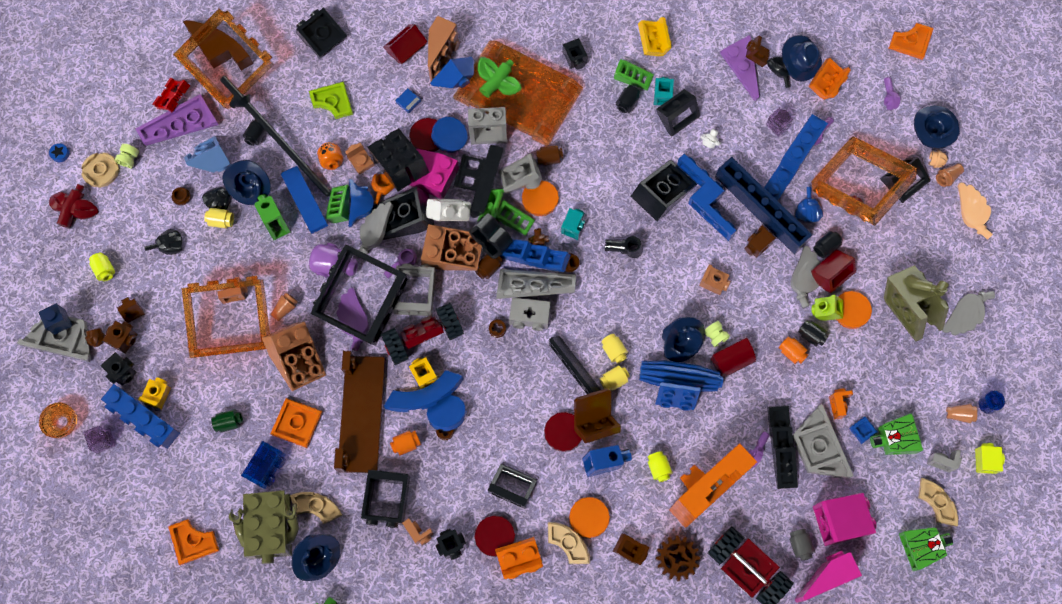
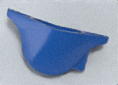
[348,179,374,227]

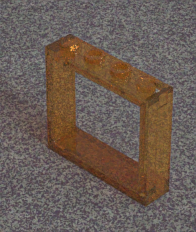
[173,8,274,109]
[811,136,917,226]
[181,276,270,358]

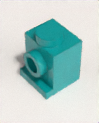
[653,77,674,106]
[561,208,585,240]

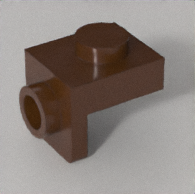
[613,533,650,565]

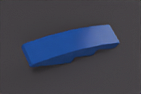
[280,166,328,234]
[500,239,570,272]

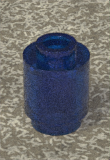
[978,391,1005,414]

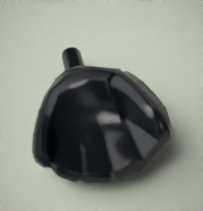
[767,57,790,88]
[202,187,231,210]
[144,229,182,255]

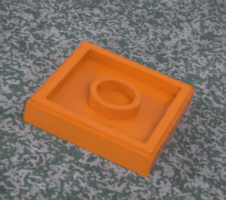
[270,398,323,448]

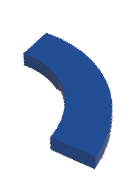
[384,370,463,412]

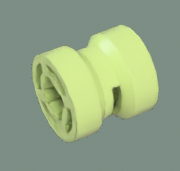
[114,144,140,169]
[704,321,730,348]

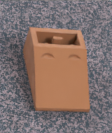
[428,15,460,82]
[421,224,482,271]
[262,321,326,391]

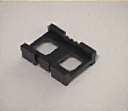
[454,154,486,192]

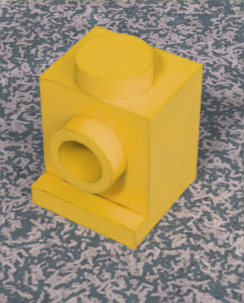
[409,357,438,389]
[138,377,171,410]

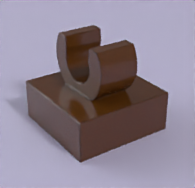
[117,297,145,323]

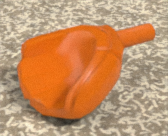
[371,173,394,205]

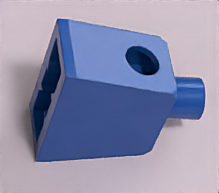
[582,445,632,478]

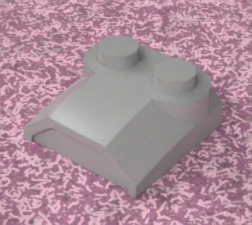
[499,153,542,193]

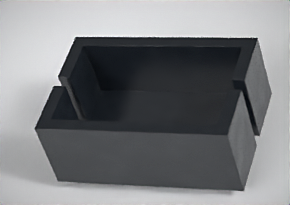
[367,128,430,192]

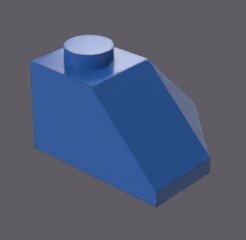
[430,57,474,88]

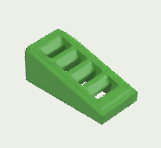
[614,59,654,91]
[326,185,350,223]
[495,200,535,236]

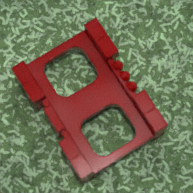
[152,78,190,112]

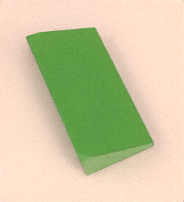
[477,189,504,222]

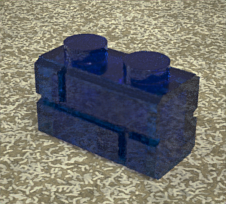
[241,441,286,489]

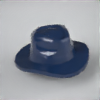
[782,35,822,82]
[914,105,960,149]
[222,160,271,205]
[662,317,705,362]
[291,534,340,581]

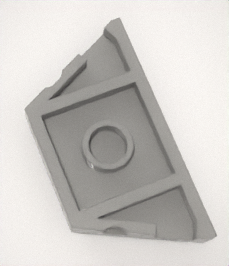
[17,316,91,362]
[793,404,854,478]

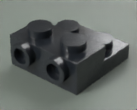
[296,7,347,59]

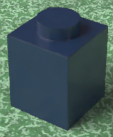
[38,303,72,335]

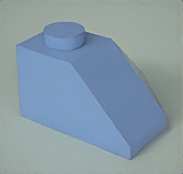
[184,136,230,173]

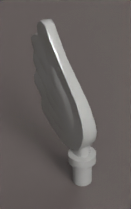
[354,202,393,259]
[790,246,820,309]
[942,291,995,336]

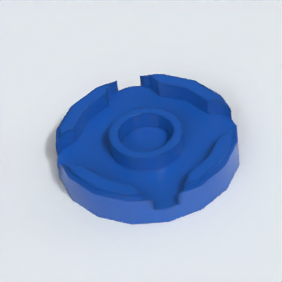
[431,117,468,153]
[427,395,467,431]

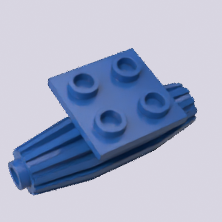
[639,360,723,411]

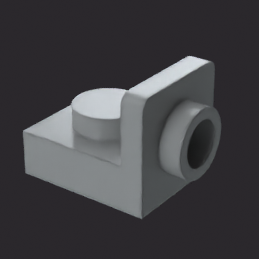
[927,450,962,473]

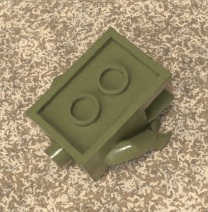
[884,265,949,342]
[229,491,299,564]

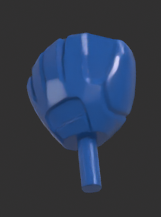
[795,187,823,222]

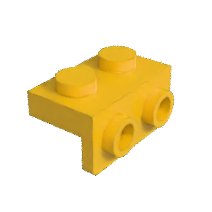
[638,17,671,57]

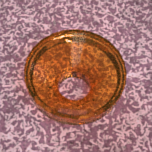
[39,402,77,439]

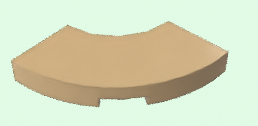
[918,478,958,527]
[290,492,343,524]
[548,522,591,564]

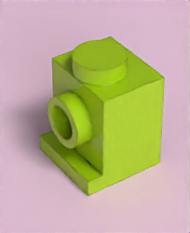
[811,295,843,321]

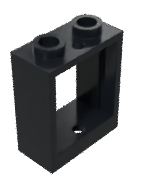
[361,470,410,528]

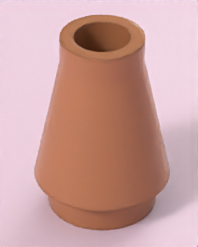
[936,163,964,187]
[270,292,298,321]
[946,404,977,424]

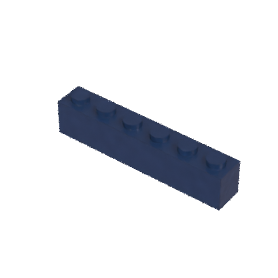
[715,157,812,255]

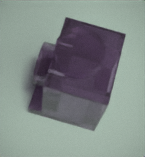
[766,107,793,137]
[83,425,116,454]

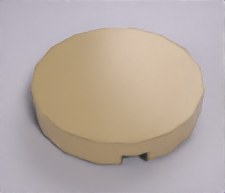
[81,152,119,188]

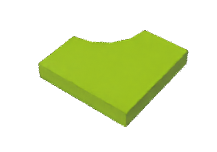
[309,82,353,119]

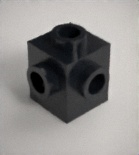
[100,352,137,386]
[435,529,466,560]

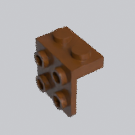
[574,388,621,444]

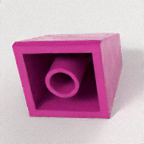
[813,493,877,546]

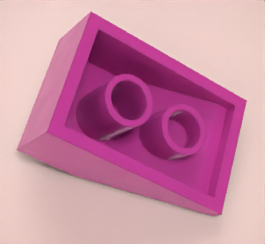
[405,149,459,199]
[795,551,862,603]

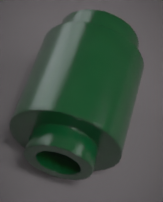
[211,409,243,433]

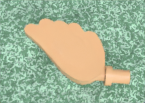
[957,182,993,240]

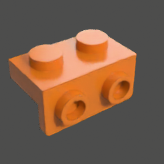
[808,58,851,100]

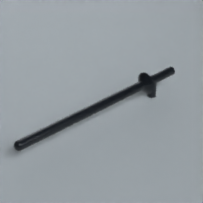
[220,76,331,197]

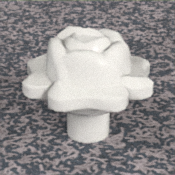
[701,129,721,149]

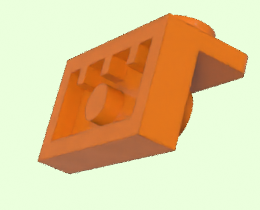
[495,537,543,579]

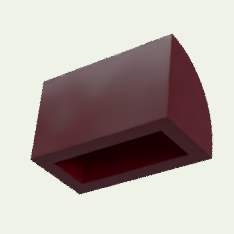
[383,24,428,64]
[811,250,856,293]
[711,338,756,378]

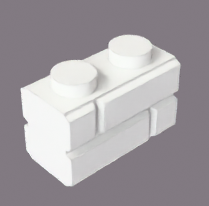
[426,199,471,221]

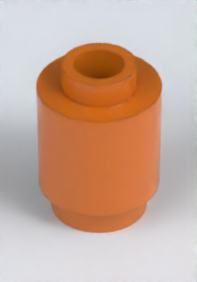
[778,336,809,364]
[390,430,421,456]

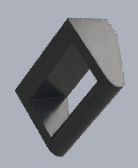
[656,89,700,137]
[880,157,930,203]
[487,463,538,509]

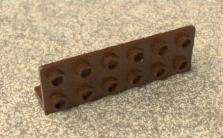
[334,351,385,473]

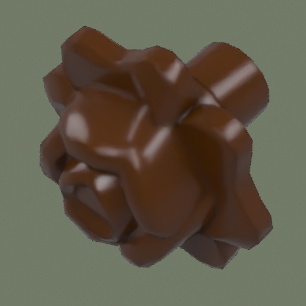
[528,228,550,246]

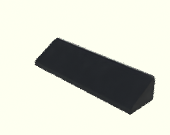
[470,145,504,218]
[549,336,601,394]

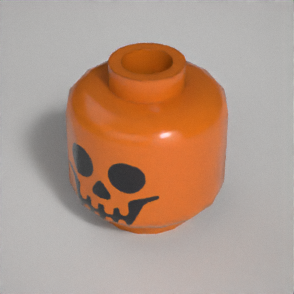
[317,142,343,170]

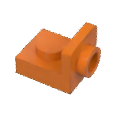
[829,388,853,420]

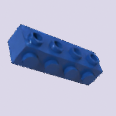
[101,384,180,449]

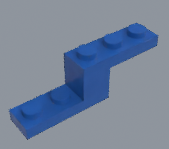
[764,114,828,201]
[677,154,736,241]

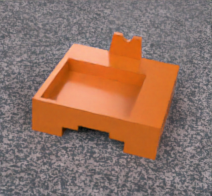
[669,443,757,528]

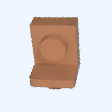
[345,142,375,175]
[217,277,248,304]
[402,518,434,546]

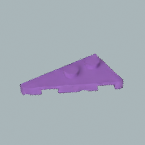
[720,35,759,101]

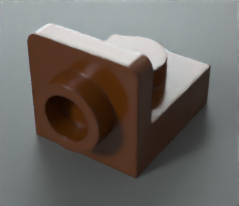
[746,36,770,67]

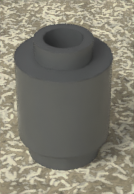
[789,529,816,561]

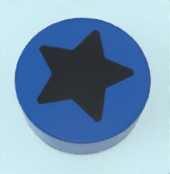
[49,143,69,162]

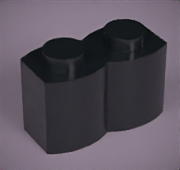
[469,213,513,259]

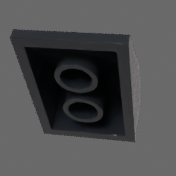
[630,160,697,221]
[371,186,435,240]

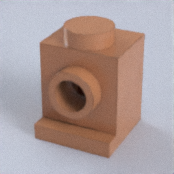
[699,264,731,295]

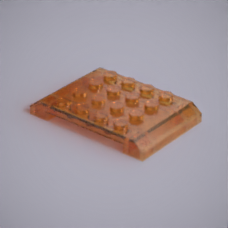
[453,41,583,147]

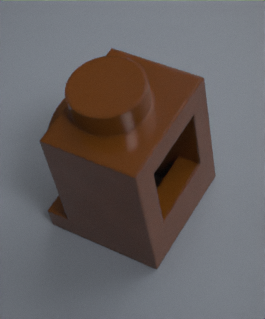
[744,225,776,258]

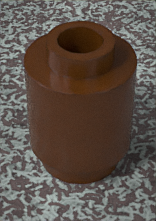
[536,145,563,166]
[475,254,503,279]

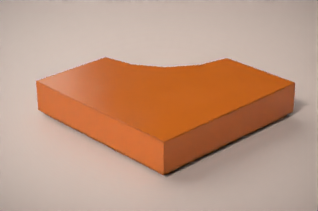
[888,23,934,60]
[168,519,219,566]

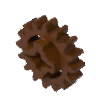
[655,535,700,582]

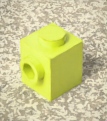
[975,443,1005,474]

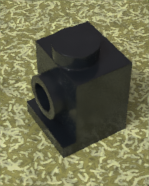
[562,38,588,70]

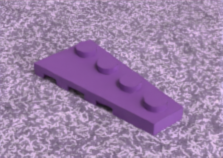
[136,94,219,146]

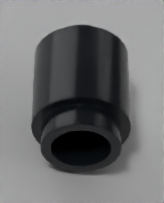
[616,85,640,113]
[243,119,267,146]
[813,231,842,258]
[798,320,828,347]

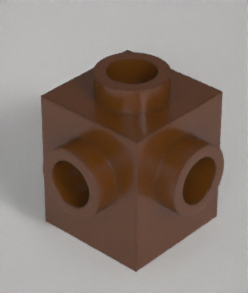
[102,321,138,354]

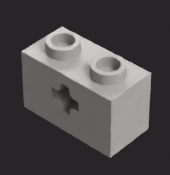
[509,298,550,331]

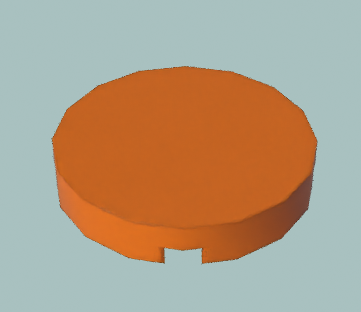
[522,180,559,216]
[836,291,872,329]
[569,497,610,538]

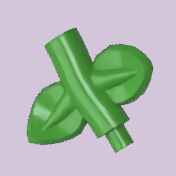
[478,57,522,98]

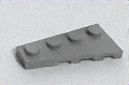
[497,269,576,299]

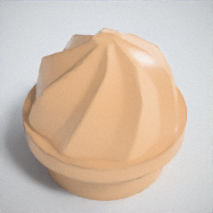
[928,150,948,168]

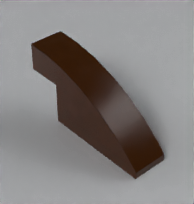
[183,20,253,71]

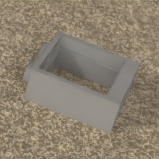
[468,107,507,145]
[393,263,436,316]

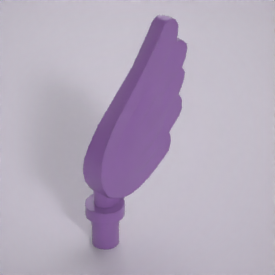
[336,288,369,351]

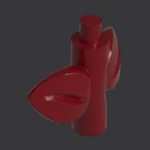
[49,184,99,229]

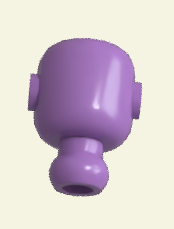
[309,243,358,278]

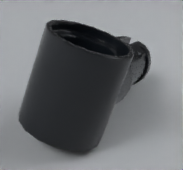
[605,236,643,258]

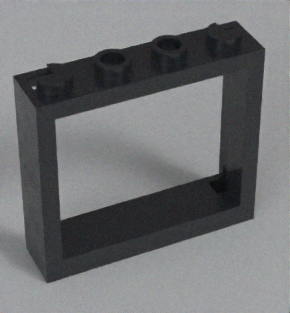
[310,244,411,346]

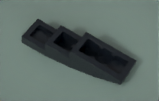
[767,405,798,489]

